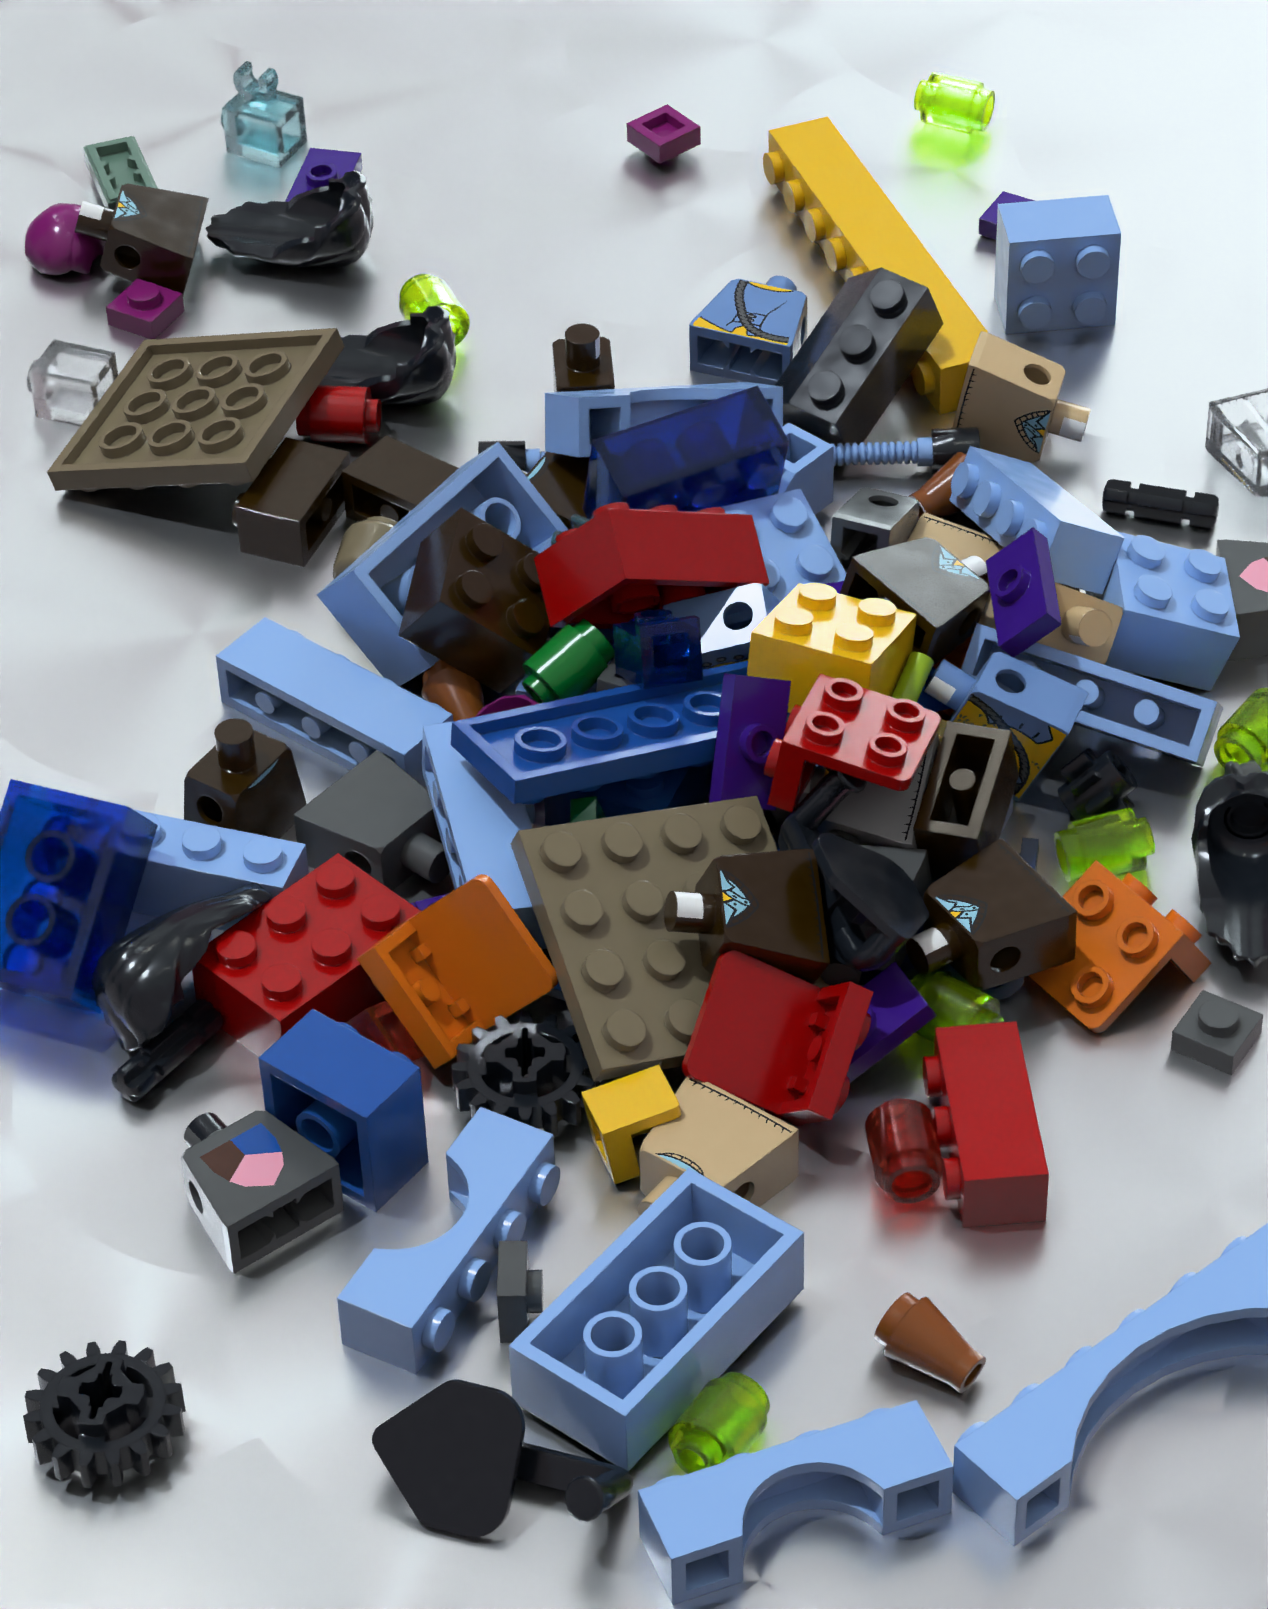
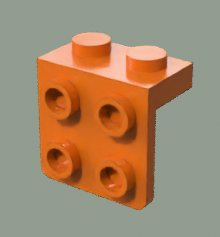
[1028,860,1211,1033]
[357,874,559,1069]

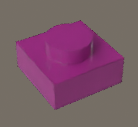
[626,104,701,163]
[106,278,185,339]

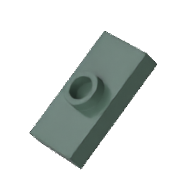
[83,136,158,210]

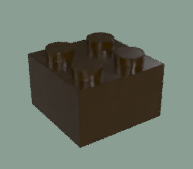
[398,507,550,693]

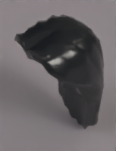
[206,171,373,268]
[319,305,457,406]
[1191,771,1268,968]
[91,883,272,1051]

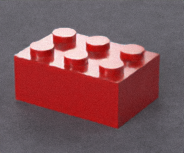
[534,502,770,630]
[192,853,421,1057]

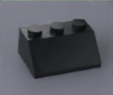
[775,267,944,446]

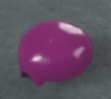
[25,203,106,275]

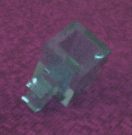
[221,61,307,168]

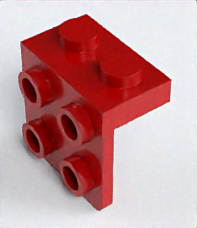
[764,673,941,812]
[682,950,874,1126]

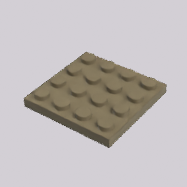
[47,328,345,492]
[510,796,829,1082]

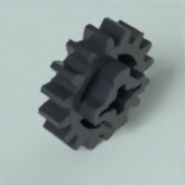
[452,1011,601,1137]
[23,1340,186,1488]

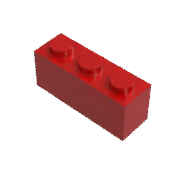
[922,1021,1049,1228]

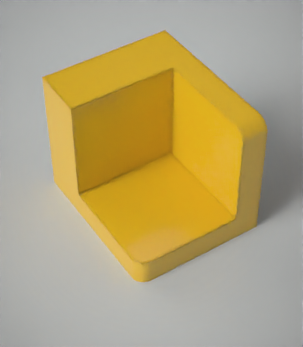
[581,1064,681,1185]

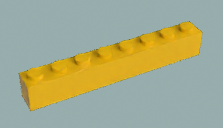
[763,116,988,415]

